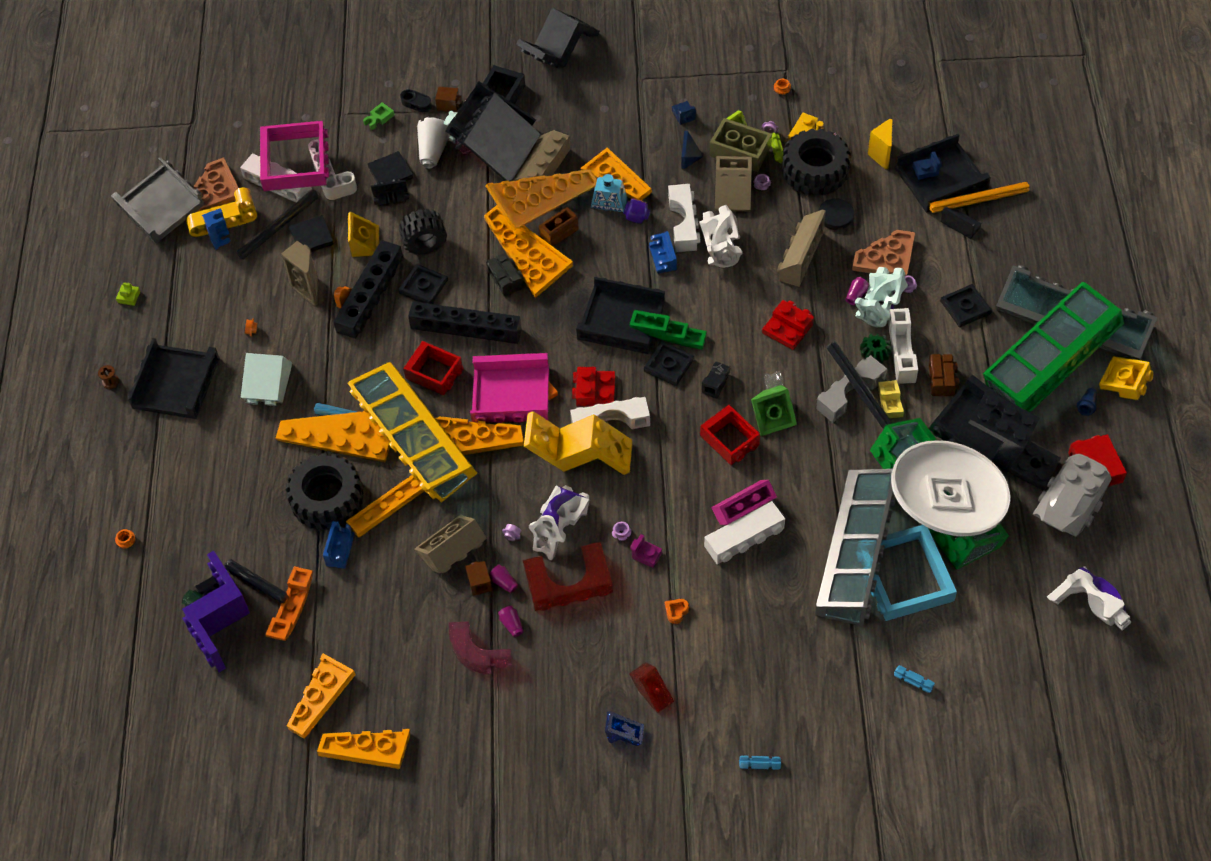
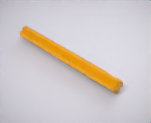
[930,182,1030,213]

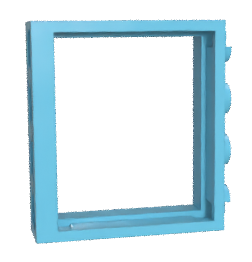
[855,525,957,621]

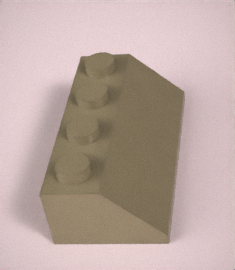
[513,130,570,181]
[777,210,826,287]

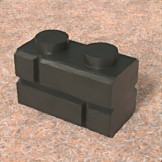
[486,253,524,296]

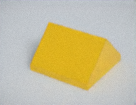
[868,119,892,169]
[348,212,379,257]

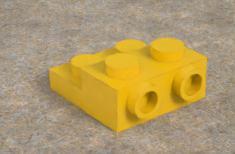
[1099,356,1154,400]

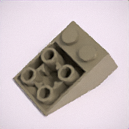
[715,156,752,212]

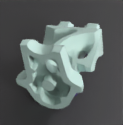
[855,267,908,327]

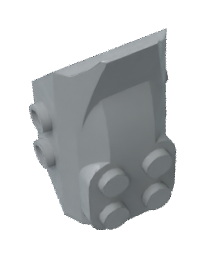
[1033,454,1112,537]

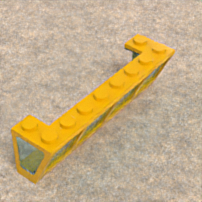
[348,362,477,503]

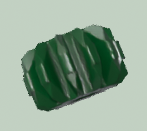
[860,333,892,364]

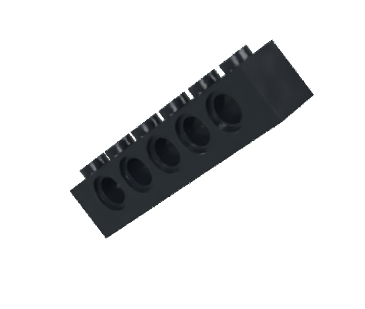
[333,240,404,339]
[408,301,522,344]

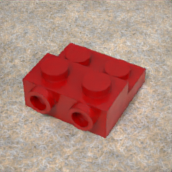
[762,300,814,350]
[572,367,615,407]

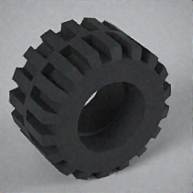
[399,209,447,255]

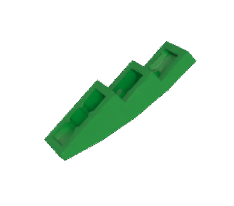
[630,310,707,350]

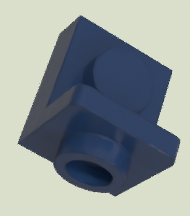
[672,101,696,125]
[913,152,942,180]

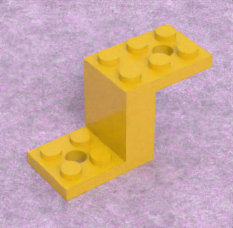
[524,411,632,475]

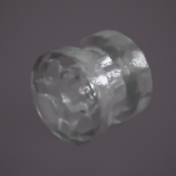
[764,371,784,389]

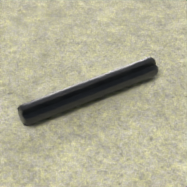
[224,559,288,603]

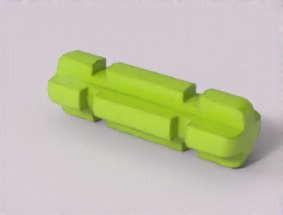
[771,132,784,163]

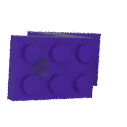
[182,551,250,672]

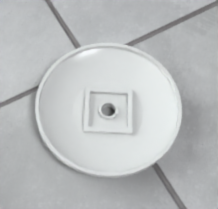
[891,441,1010,536]

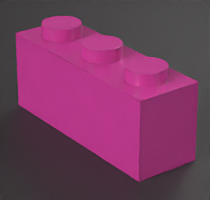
[711,479,777,525]

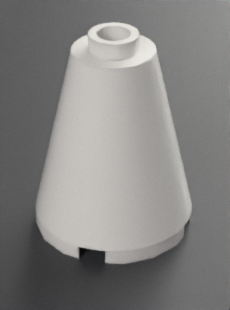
[417,117,450,168]

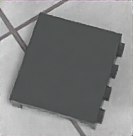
[111,157,205,244]

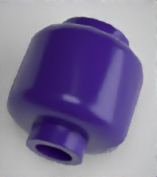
[623,198,651,224]

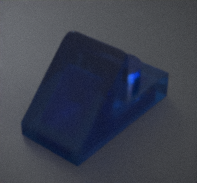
[605,711,644,746]

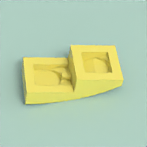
[878,380,904,418]

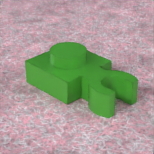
[363,103,394,130]

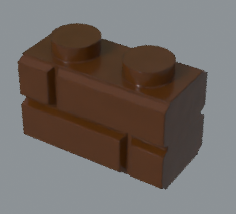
[539,207,579,246]
[929,354,959,396]

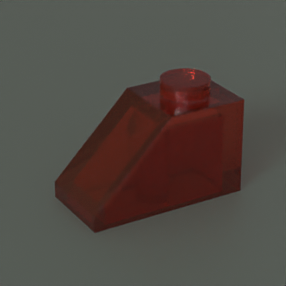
[629,662,674,713]

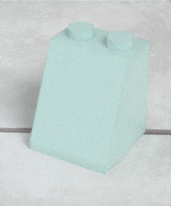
[241,353,292,406]

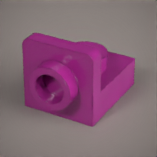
[630,534,662,568]

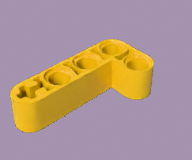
[186,187,257,237]

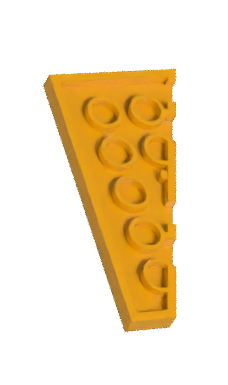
[485,169,597,231]
[484,205,573,298]
[275,408,401,463]
[403,412,524,463]

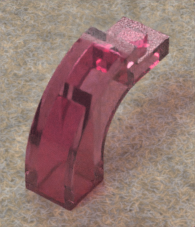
[449,622,512,674]

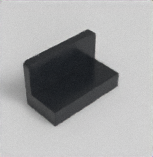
[941,207,982,239]

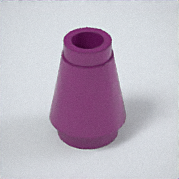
[845,277,869,305]
[489,564,518,594]
[498,606,524,637]

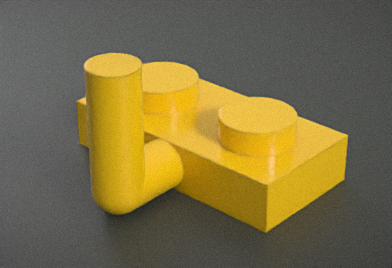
[788,113,824,141]

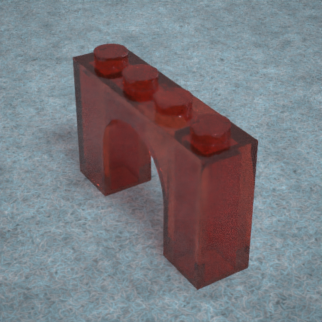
[523,542,613,611]

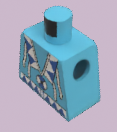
[591,174,627,212]

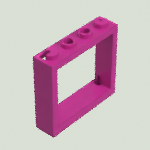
[260,121,329,191]

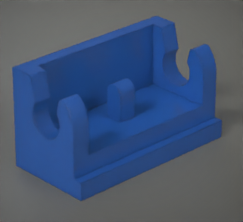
[202,208,230,250]
[649,231,677,274]
[323,521,355,569]

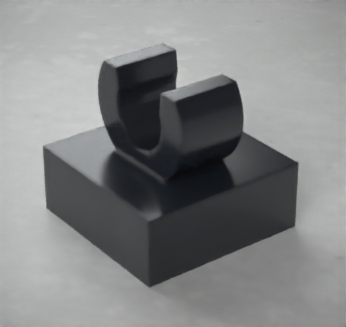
[195,576,217,597]

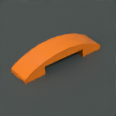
[265,566,313,641]

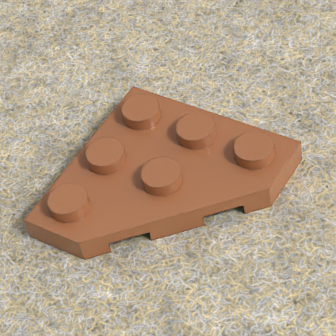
[194,157,239,212]
[852,230,915,276]

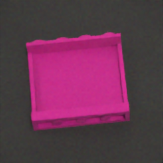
[470,353,550,423]

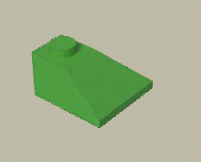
[751,385,797,436]

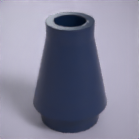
[1077,388,1098,416]

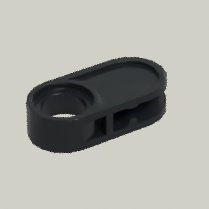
[400,89,432,112]

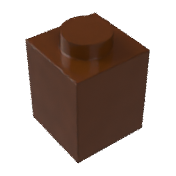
[435,87,462,112]
[465,561,492,596]

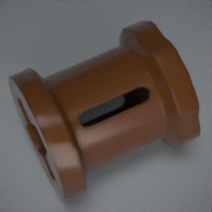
[98,365,119,389]

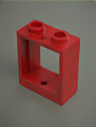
[403,341,463,395]
[700,405,760,465]

